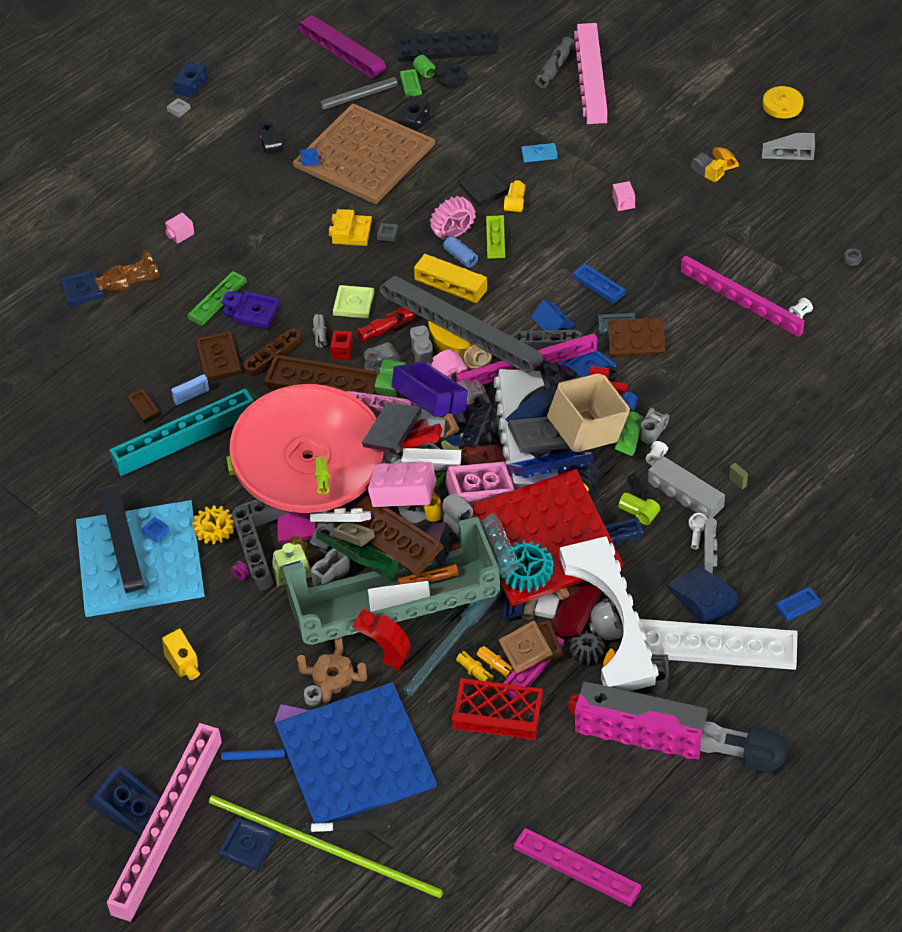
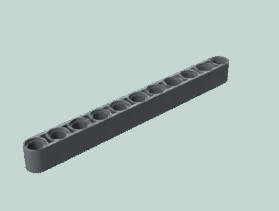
[380,276,544,373]

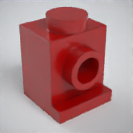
[331,331,353,360]

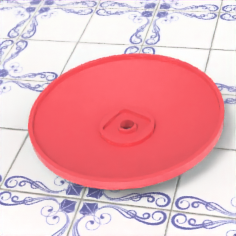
[230,384,385,513]

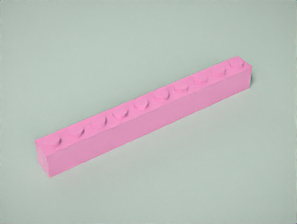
[107,723,222,922]

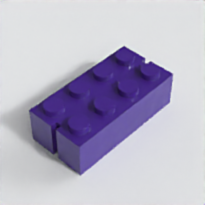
[391,361,468,417]

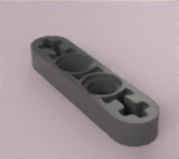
[511,330,582,349]

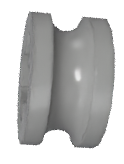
[304,685,322,706]

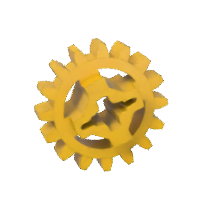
[192,505,235,544]

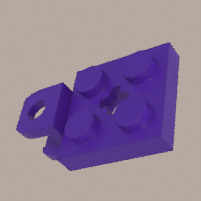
[222,291,280,329]

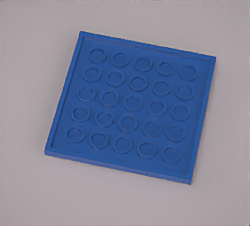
[275,682,437,824]

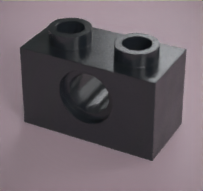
[396,96,430,131]

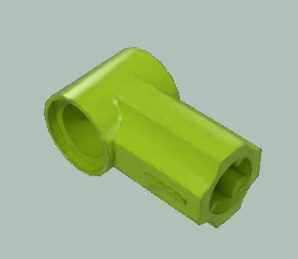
[619,492,661,525]

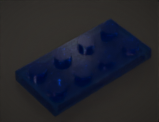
[506,451,594,478]

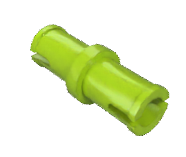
[314,456,330,494]

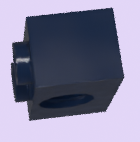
[172,61,208,99]

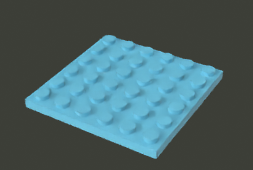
[76,500,205,617]

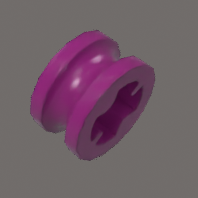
[230,561,250,580]

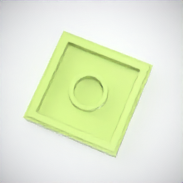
[333,285,375,318]

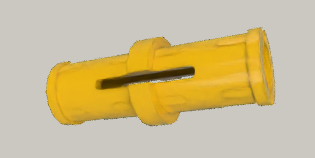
[456,651,494,682]

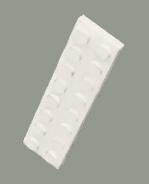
[638,619,797,670]

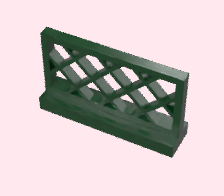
[316,532,399,580]

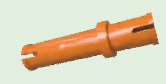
[397,564,459,585]

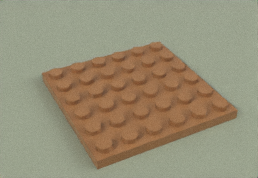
[293,104,435,204]

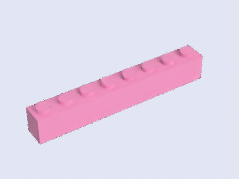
[574,23,607,124]

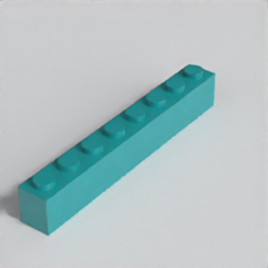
[109,388,254,476]

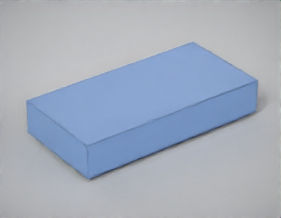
[171,374,209,405]

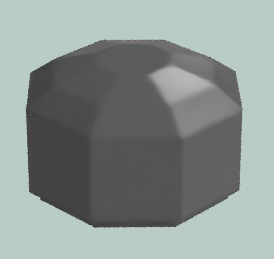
[844,249,862,266]

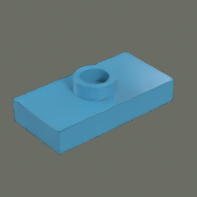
[521,143,557,162]

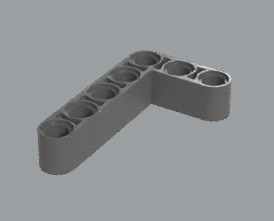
[232,499,289,590]

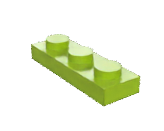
[486,215,505,258]

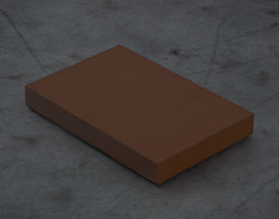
[196,331,242,382]

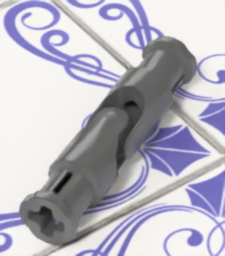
[535,37,575,88]

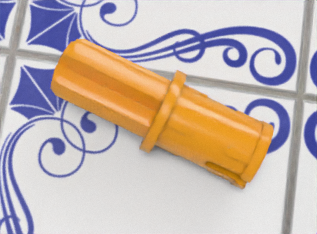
[477,646,514,678]

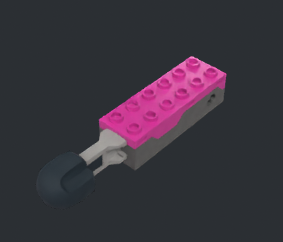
[568,681,787,771]

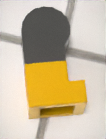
[690,153,725,183]

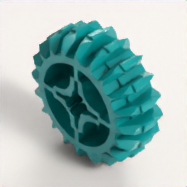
[499,540,554,593]

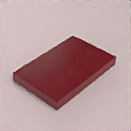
[551,585,603,637]

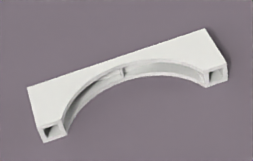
[494,369,558,490]
[560,536,658,691]

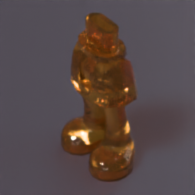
[95,250,160,290]

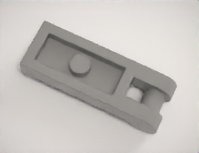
[704,518,717,574]

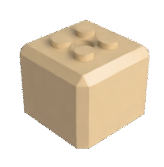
[547,373,630,452]

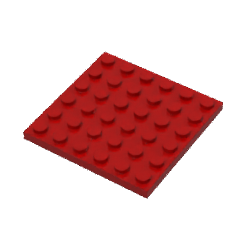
[470,469,623,607]

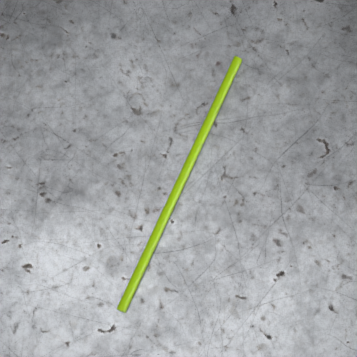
[209,795,443,898]

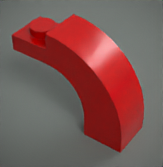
[352,608,411,671]

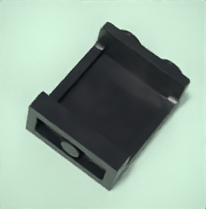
[416,522,456,565]

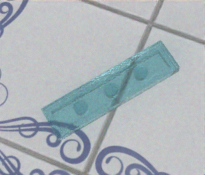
[480,512,521,578]

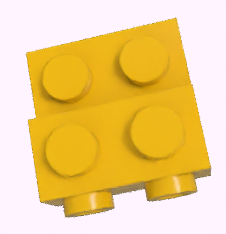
[329,209,372,246]

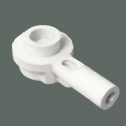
[689,513,707,549]

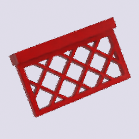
[452,678,543,740]

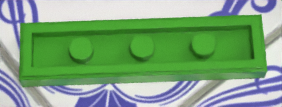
[188,271,247,326]

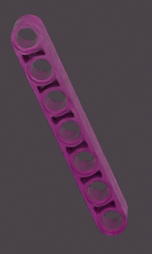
[298,15,386,78]

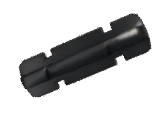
[627,473,652,501]

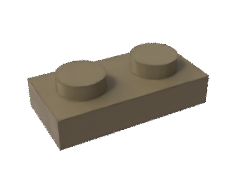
[333,522,375,546]

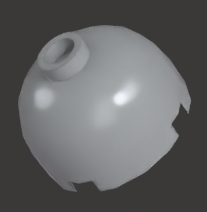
[588,598,623,641]

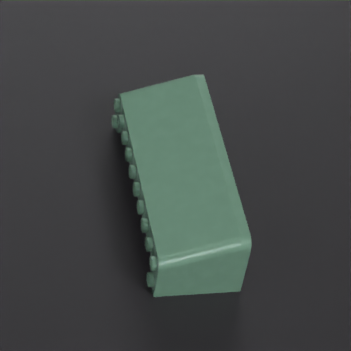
[283,516,500,645]

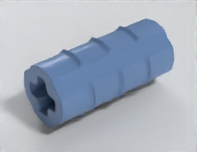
[443,236,478,268]

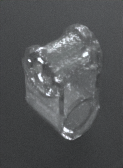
[364,342,400,372]
[458,379,485,404]

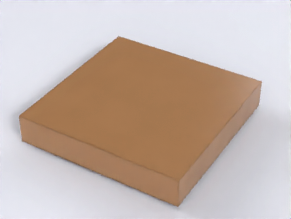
[499,621,553,674]

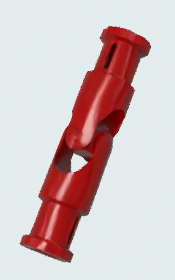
[356,307,418,344]

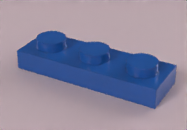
[573,264,625,304]

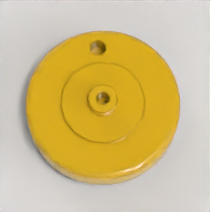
[763,86,804,119]

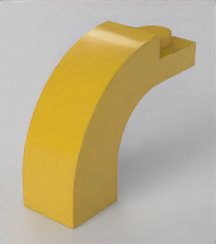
[428,321,473,360]

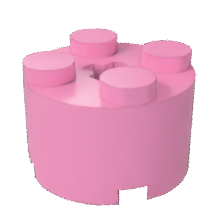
[428,350,469,382]

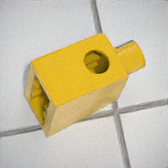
[162,628,200,680]

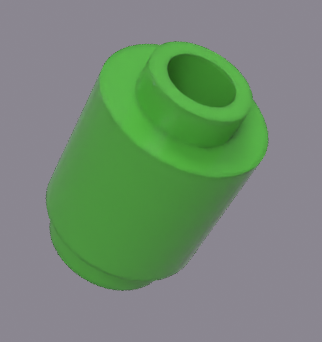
[413,55,436,78]

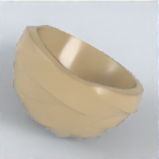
[463,345,493,370]

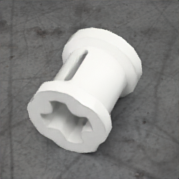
[789,298,813,319]
[646,441,668,466]

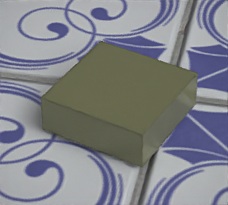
[729,463,748,489]

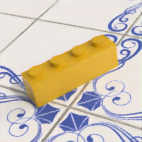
[414,254,487,303]

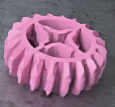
[430,196,476,240]

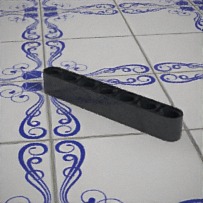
[99,483,145,594]

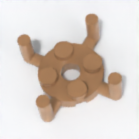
[297,637,367,704]

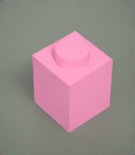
[613,181,635,211]
[165,213,195,244]

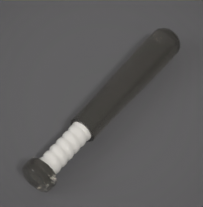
[306,818,392,835]

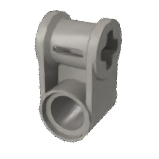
[640,408,670,444]

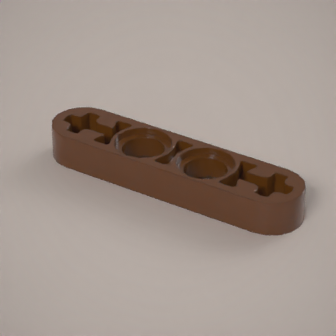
[244,329,302,376]

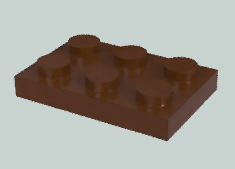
[608,318,666,357]

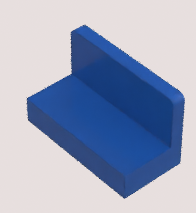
[531,300,574,330]

